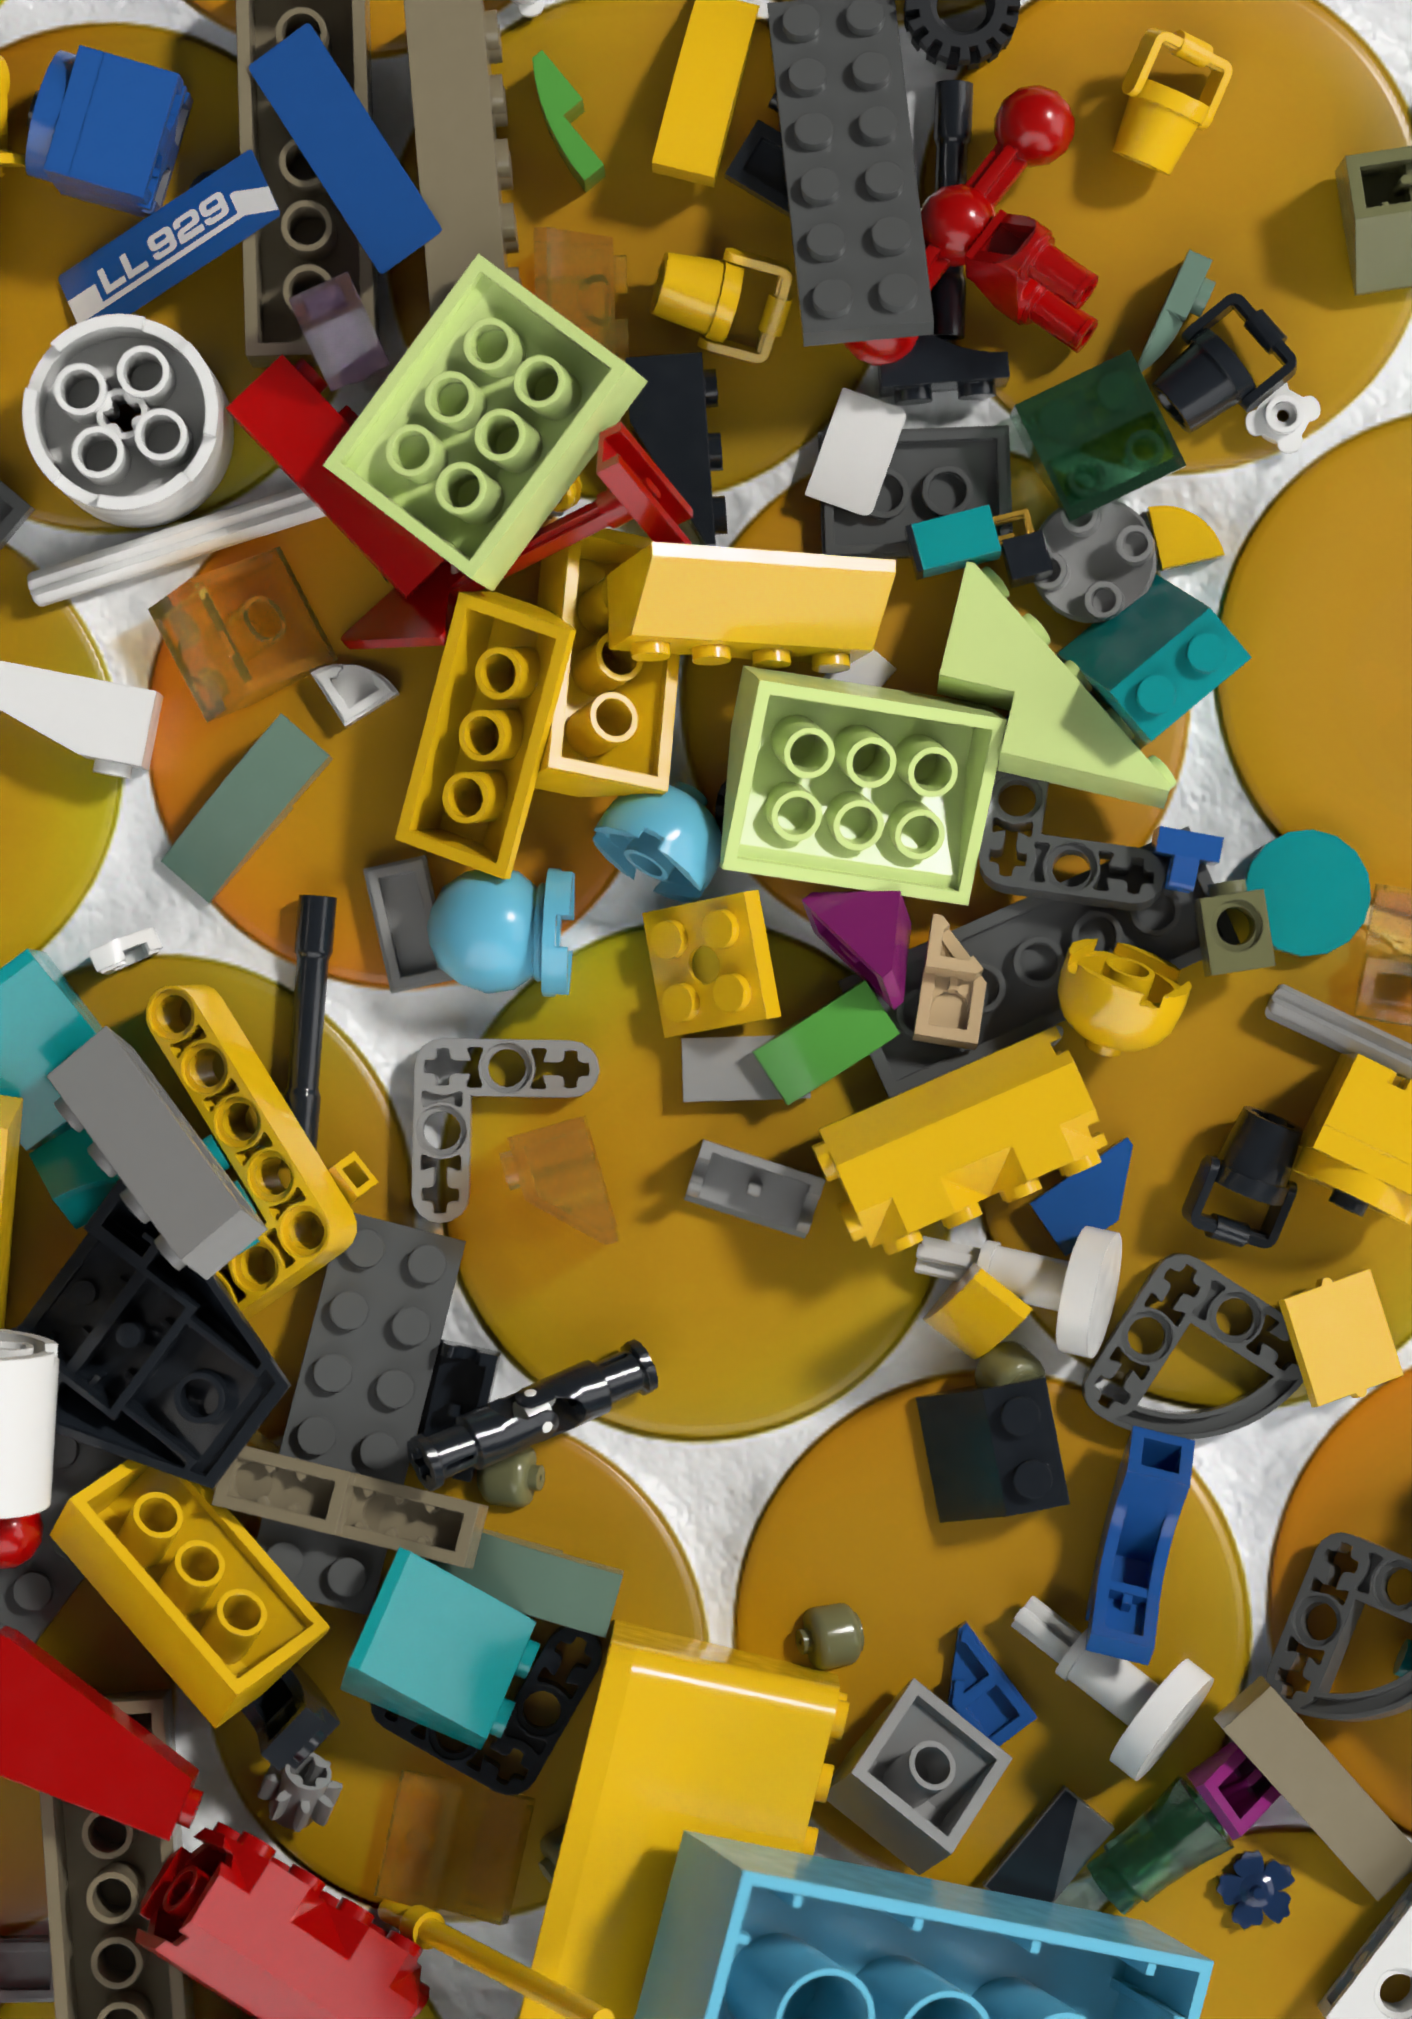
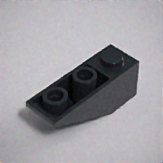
[625,352,728,547]

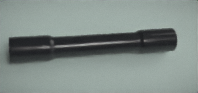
[930,80,973,340]
[283,895,337,1152]

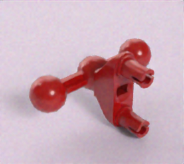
[844,85,1099,366]

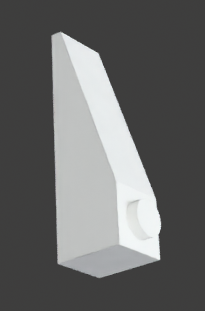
[0,661,164,779]

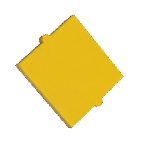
[1278,1269,1404,1407]

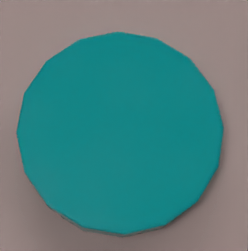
[1244,829,1371,957]

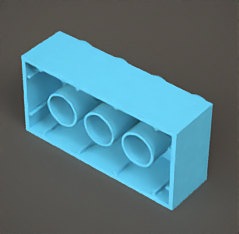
[634,1830,1214,2019]

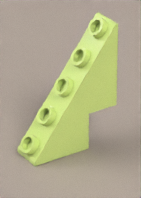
[937,561,1177,809]

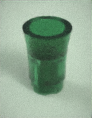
[1086,1775,1234,1915]

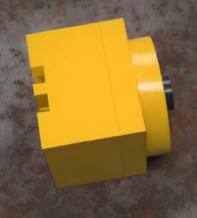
[1293,1053,1412,1226]

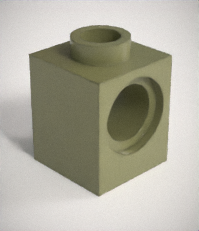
[1193,879,1276,977]

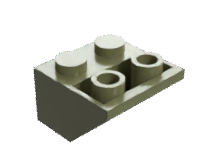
[1335,146,1412,296]

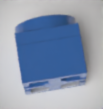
[25,45,193,218]

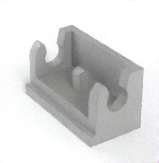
[684,1139,826,1239]

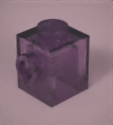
[288,271,390,392]

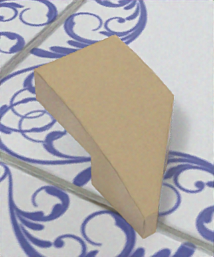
[912,914,987,1050]

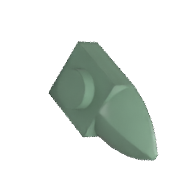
[1134,249,1216,374]

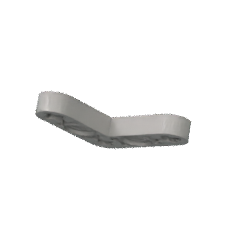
[411,1038,600,1223]

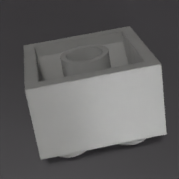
[827,1678,1013,1875]

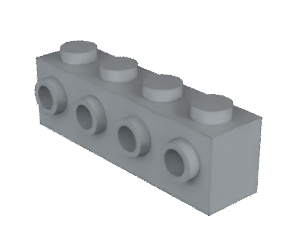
[47,1026,267,1280]

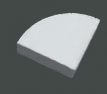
[311,664,400,728]
[88,927,163,975]

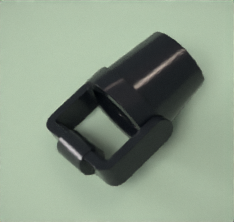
[1151,293,1297,434]
[1182,1106,1303,1248]

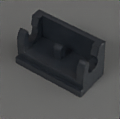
[417,1339,501,1482]

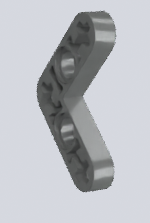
[979,713,1164,911]

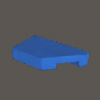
[1029,1137,1133,1256]
[947,1620,1038,1746]

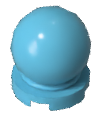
[427,868,575,997]

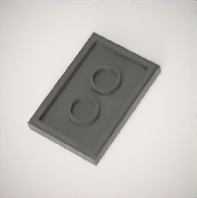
[818,425,1013,559]

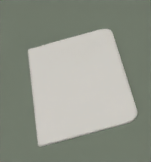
[805,388,906,516]

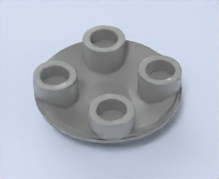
[1034,496,1157,623]

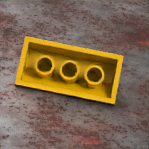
[534,528,680,797]
[607,542,896,673]
[395,592,576,880]
[49,1459,331,1729]

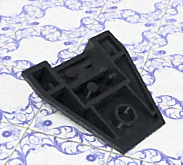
[10,1178,291,1489]

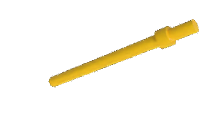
[378,1897,614,2019]

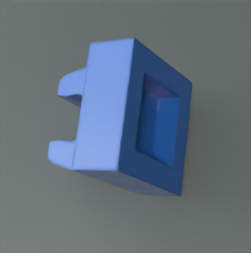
[1150,826,1224,893]

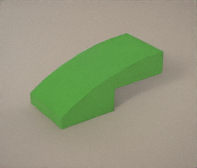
[532,50,605,192]
[752,980,900,1105]

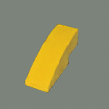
[652,0,759,187]
[923,1263,1033,1359]

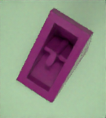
[802,891,912,1010]
[1186,1741,1281,1840]

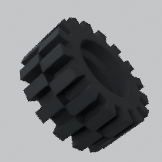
[903,0,1020,71]

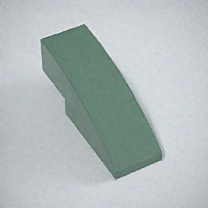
[161,713,333,903]
[428,1529,624,1638]

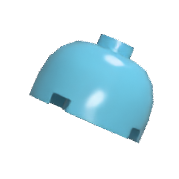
[592,782,722,902]

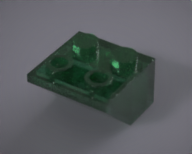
[1010,350,1186,523]

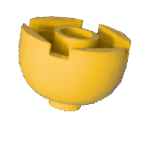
[1057,938,1192,1057]

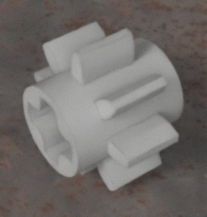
[257,1753,343,1832]

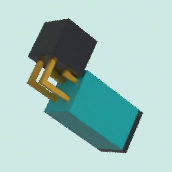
[905,505,1053,588]

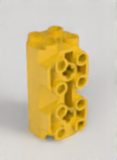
[811,1026,1108,1255]

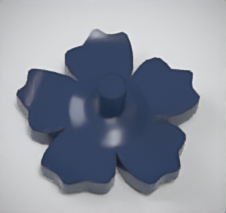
[1216,1850,1295,1929]

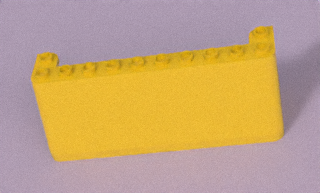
[518,1619,850,2019]

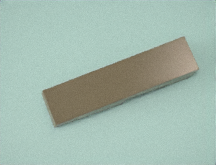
[212,1446,489,1569]
[1214,1675,1412,1901]

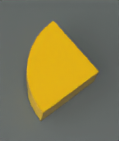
[1146,505,1225,571]

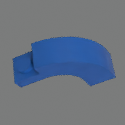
[1085,1426,1195,1665]

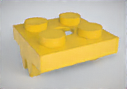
[642,890,781,1038]

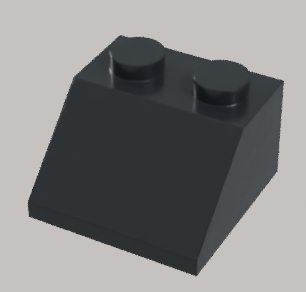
[915,1375,1070,1523]

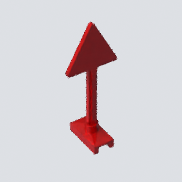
[341,422,693,649]

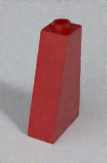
[0,1626,204,1841]

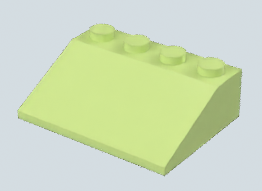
[323,254,648,591]
[720,665,1007,906]

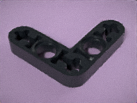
[370,1626,603,1795]

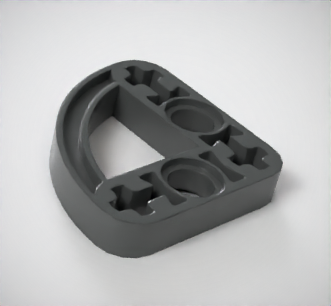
[1082,1253,1303,1439]
[1266,1532,1412,1722]

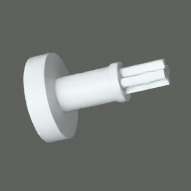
[915,1226,1122,1359]
[1011,1596,1214,1781]

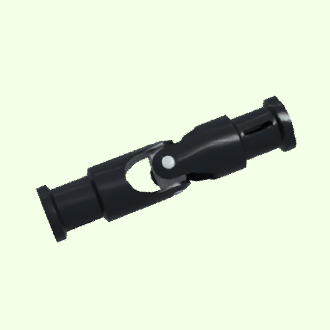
[407,1339,658,1491]

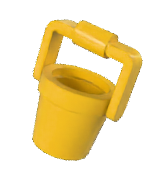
[1112,28,1233,176]
[650,247,793,363]

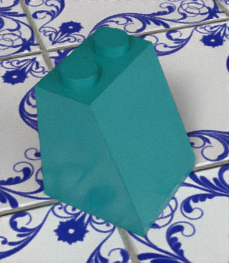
[1056,574,1252,750]
[0,948,102,1151]
[340,1547,541,1750]

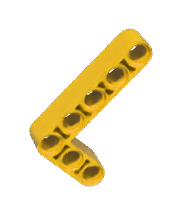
[146,984,357,1320]

